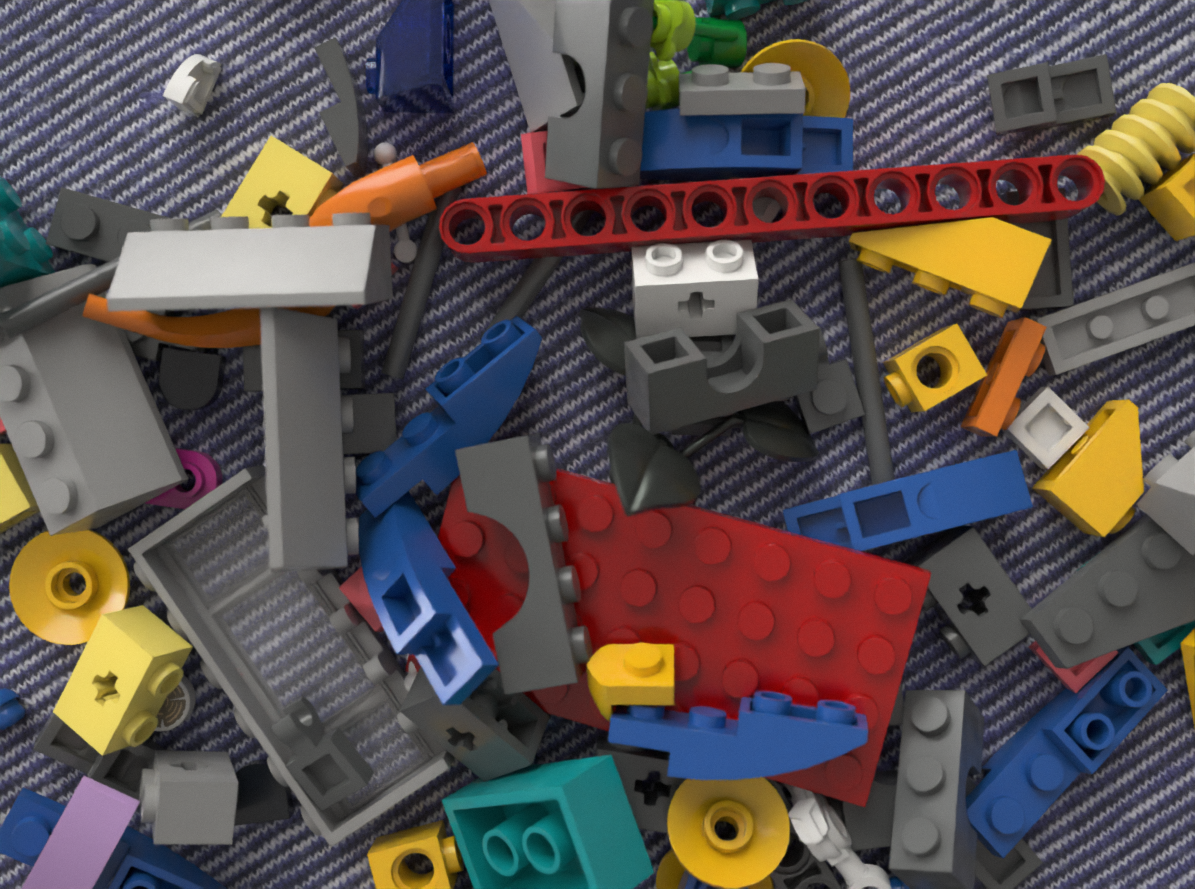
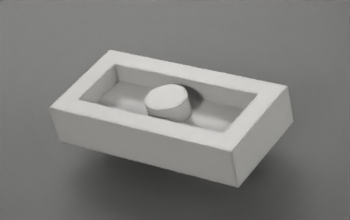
[679,63,806,116]

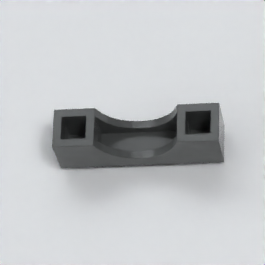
[455,433,593,695]

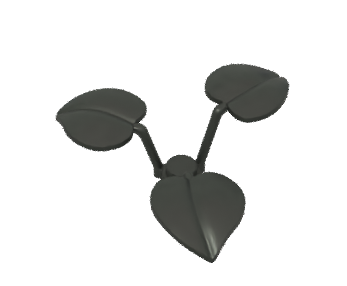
[578,308,819,516]

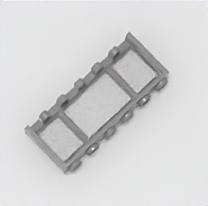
[128,465,455,847]

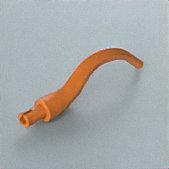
[82,142,487,348]

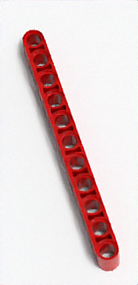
[439,154,1105,263]

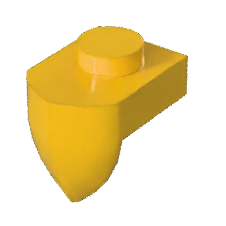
[587,643,674,722]

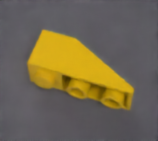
[849,217,1052,318]

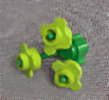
[645,0,747,111]

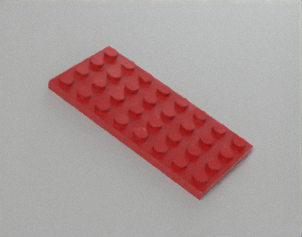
[405,468,931,807]

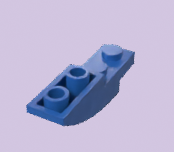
[640,109,853,182]
[355,315,542,518]
[782,450,1033,551]
[358,491,499,705]
[965,647,1168,858]
[608,691,868,780]
[0,787,227,889]

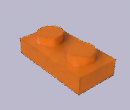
[960,317,1047,436]

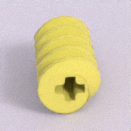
[1077,83,1195,216]

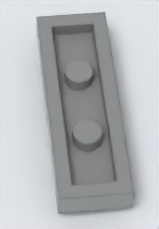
[1033,262,1195,376]

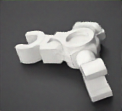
[785,784,891,889]

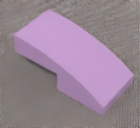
[21,776,140,889]

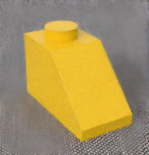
[1032,399,1144,537]

